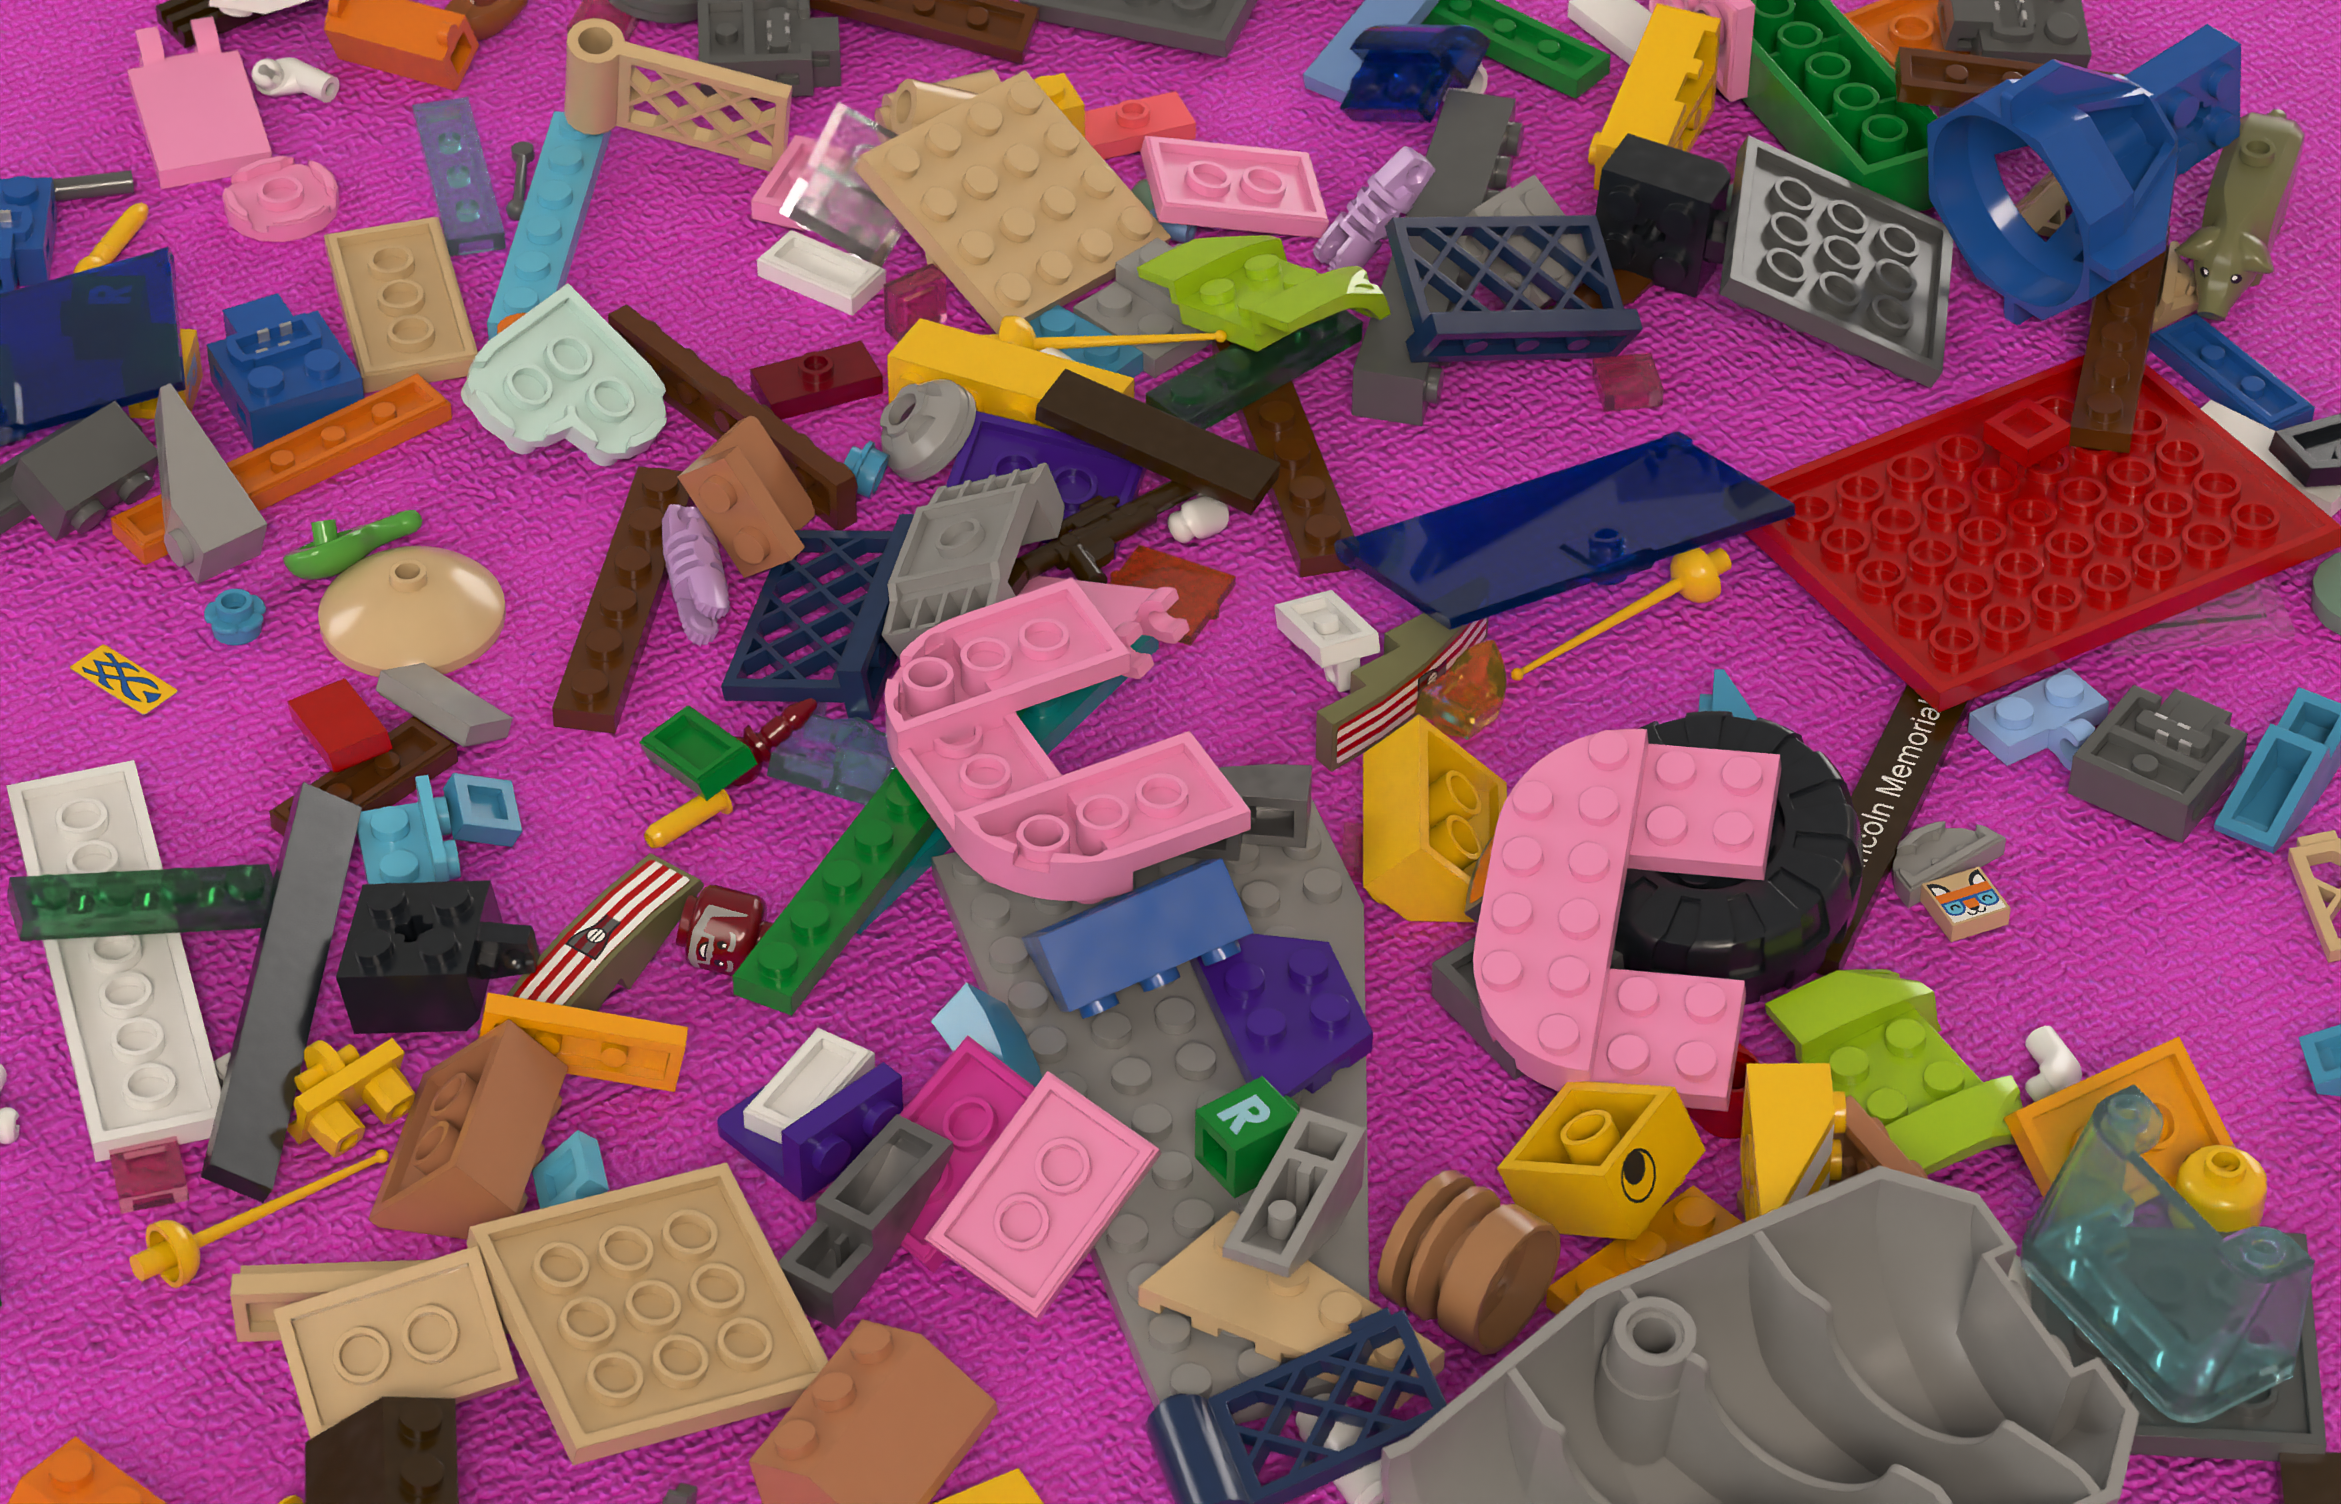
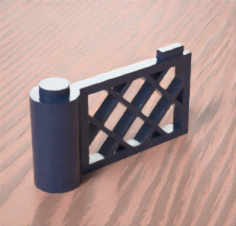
[1145,1307,1447,1504]

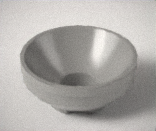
[880,379,976,482]

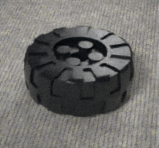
[1615,711,1864,1005]

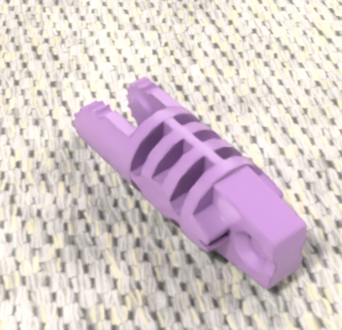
[1312,146,1435,271]
[662,504,730,647]

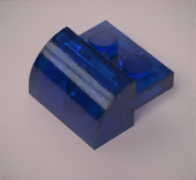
[1339,24,1491,123]

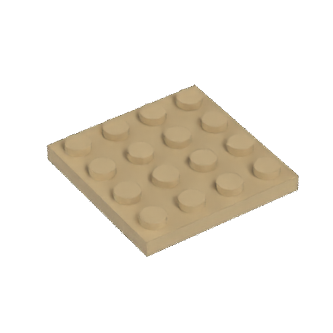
[853,70,1171,334]
[466,1162,829,1465]

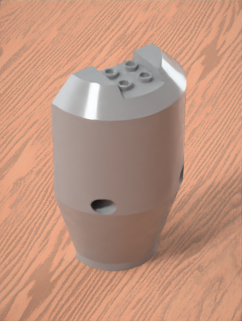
[1381,1166,2139,1504]

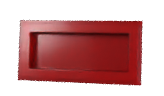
[287,678,393,773]

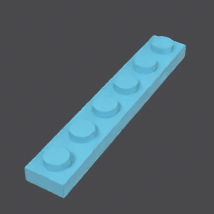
[487,111,611,340]

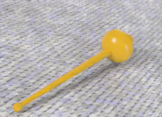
[982,315,1227,351]
[1511,543,1732,681]
[130,1149,389,1288]

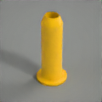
[644,789,733,849]

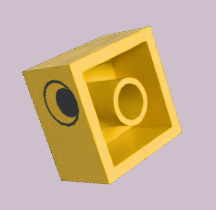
[1497,1081,1706,1240]

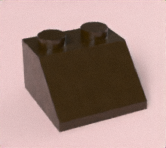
[304,1396,459,1504]

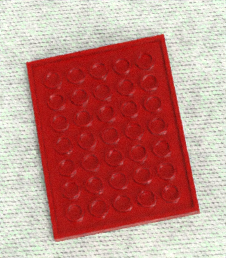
[1724,355,2341,713]

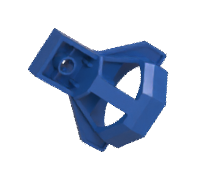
[1927,24,2241,325]

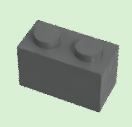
[10,401,158,542]

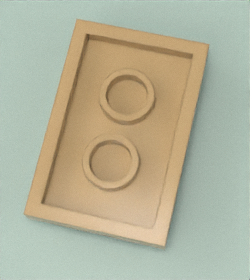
[273,1245,520,1439]

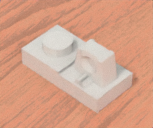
[1274,590,1380,692]

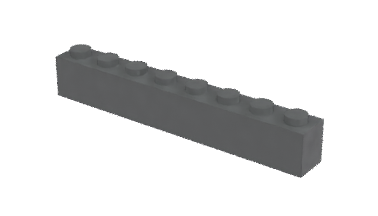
[1352,89,1524,426]

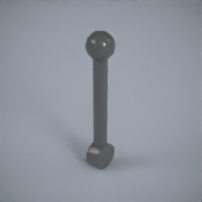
[506,142,535,221]

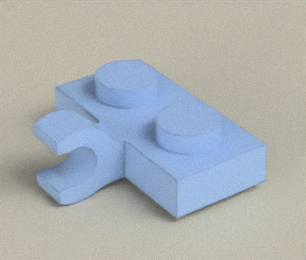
[1968,668,2109,771]

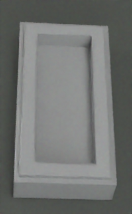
[376,663,513,747]

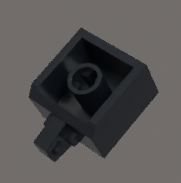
[1595,133,1731,298]
[336,880,540,1034]

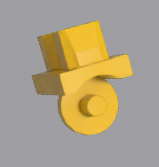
[287,1038,416,1158]

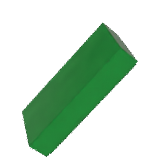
[639,706,758,801]

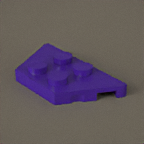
[1189,934,1373,1097]

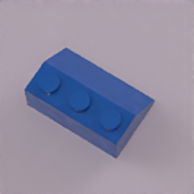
[1022,858,1254,1019]

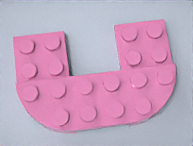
[885,578,1251,904]
[1473,729,1781,1111]

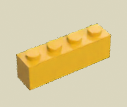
[887,318,1134,431]

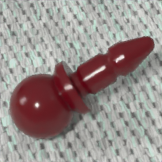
[729,698,817,786]

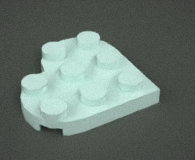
[461,283,667,466]

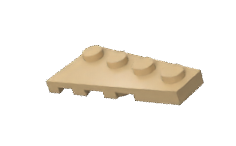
[1138,1210,1445,1409]

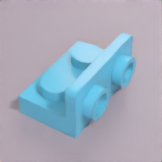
[356,775,461,884]

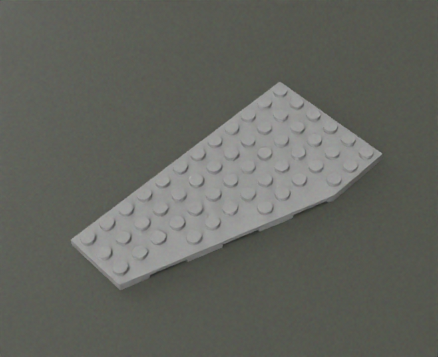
[932,798,1369,1424]

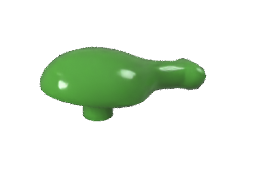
[283,510,423,580]

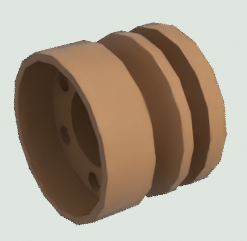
[1377,1170,1561,1355]

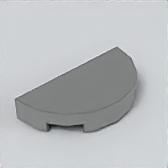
[1891,821,2006,908]

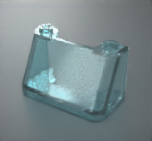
[2020,1084,2315,1423]

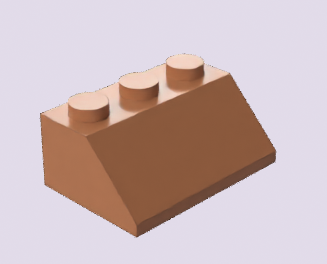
[368,1019,568,1240]
[749,1319,999,1504]

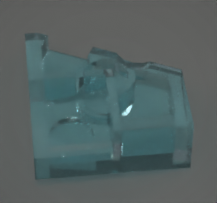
[767,702,896,805]

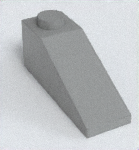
[154,383,267,584]
[1222,1108,1366,1278]

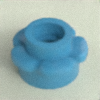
[844,441,890,499]
[204,589,266,645]

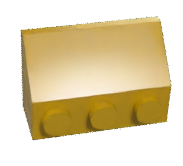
[1363,715,1507,922]

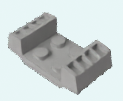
[882,463,1065,659]

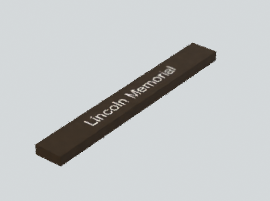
[1814,684,1975,976]

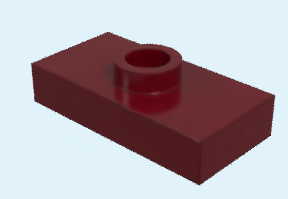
[750,341,883,420]

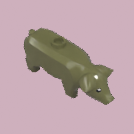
[2175,109,2305,321]

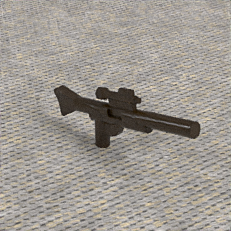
[1008,480,1200,596]

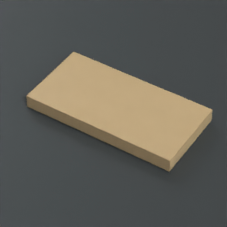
[324,217,478,393]

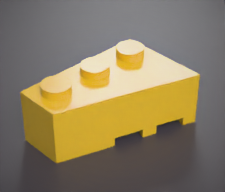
[1588,3,1721,190]

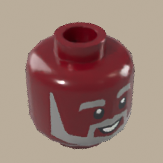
[676,885,773,976]

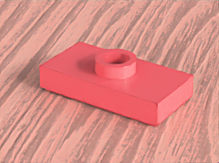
[1085,91,1196,160]

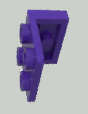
[717,1062,903,1202]

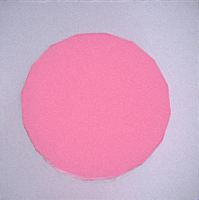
[222,156,340,242]

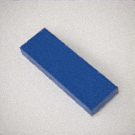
[2149,313,2315,431]

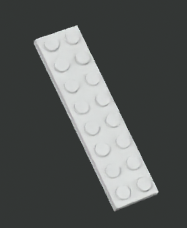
[6,760,221,1162]

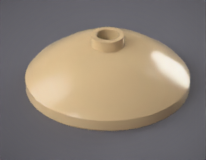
[318,546,506,678]

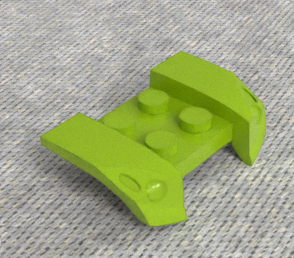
[1137,235,1391,352]
[1765,969,2023,1175]

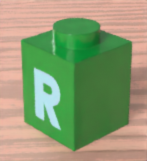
[1195,1076,1300,1199]

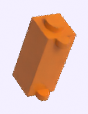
[324,0,479,91]

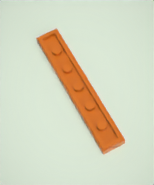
[110,373,452,565]

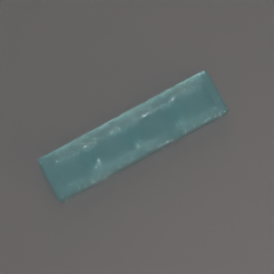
[412,97,506,257]

